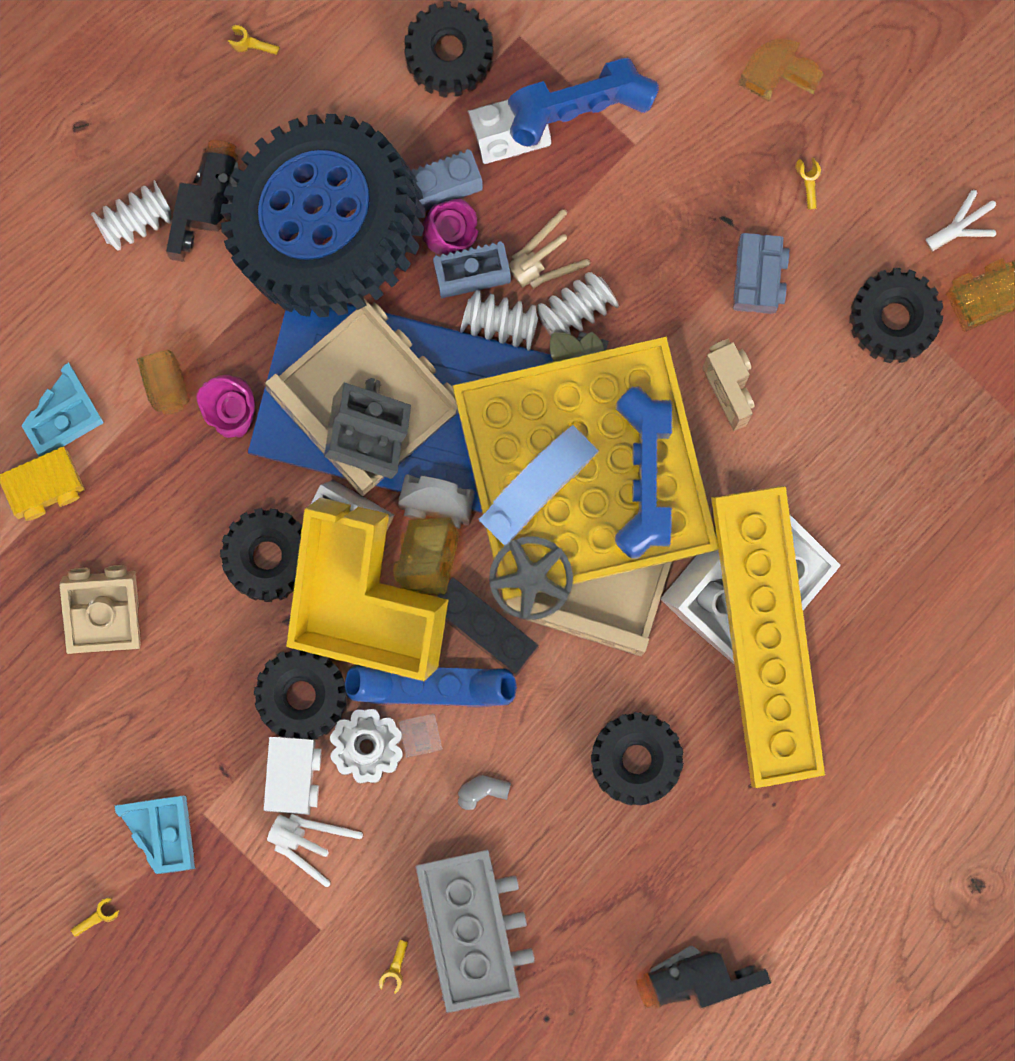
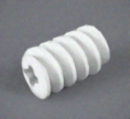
[91,180,172,251]
[537,272,619,336]
[460,290,538,351]

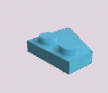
[21,363,104,457]
[115,796,195,874]

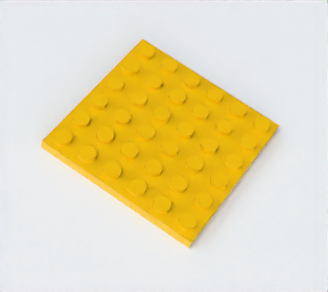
[453,337,719,601]

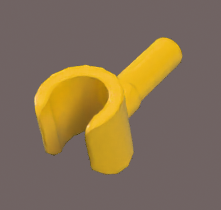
[228,26,279,55]
[796,158,821,210]
[71,898,119,937]
[379,940,408,993]

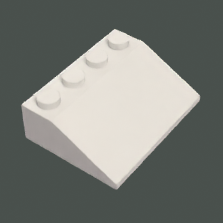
[660,489,841,664]

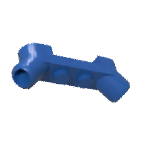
[508,58,659,147]
[615,386,672,559]
[345,664,517,708]

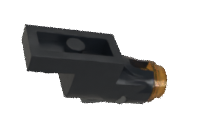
[166,140,239,262]
[635,946,771,1009]

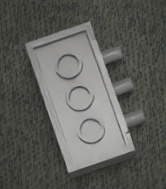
[416,850,535,1013]

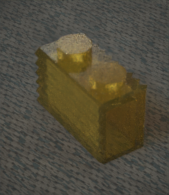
[946,259,1015,332]
[137,350,190,415]
[393,517,460,595]

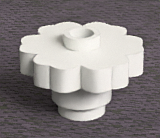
[330,709,403,783]

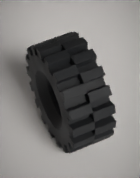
[404,1,493,97]
[849,268,943,363]
[220,508,302,602]
[254,649,347,740]
[591,712,684,806]

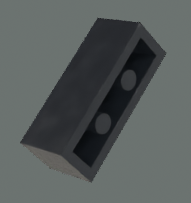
[437,577,539,677]

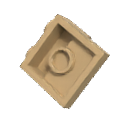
[702,339,755,431]
[59,565,141,654]

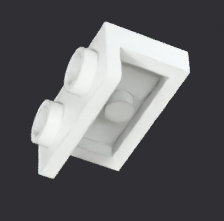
[468,100,551,164]

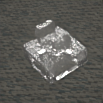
[399,714,442,758]

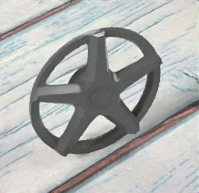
[489,537,573,620]

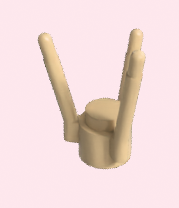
[508,209,590,289]

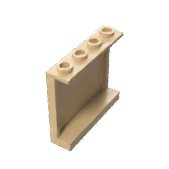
[265,299,458,497]
[503,562,671,657]

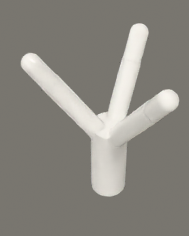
[925,190,996,252]

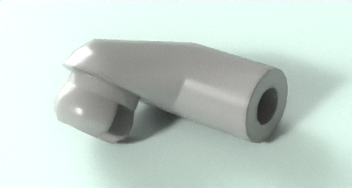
[458,775,511,810]

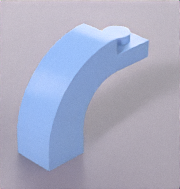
[479,425,599,546]

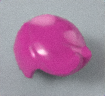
[422,198,478,256]
[196,375,255,438]

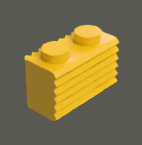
[0,447,85,521]

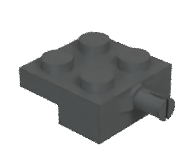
[324,378,411,479]

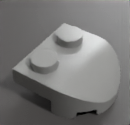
[398,474,475,529]

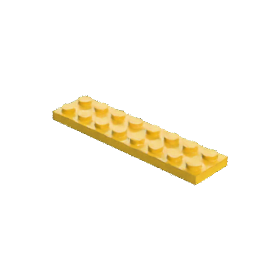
[711,486,825,788]

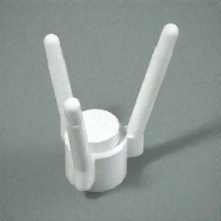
[267,814,363,887]

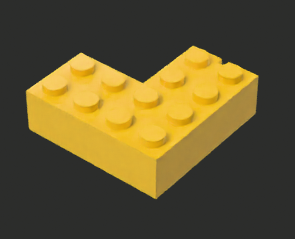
[286,498,448,681]

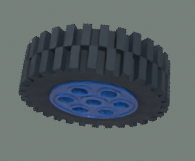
[221,113,425,317]

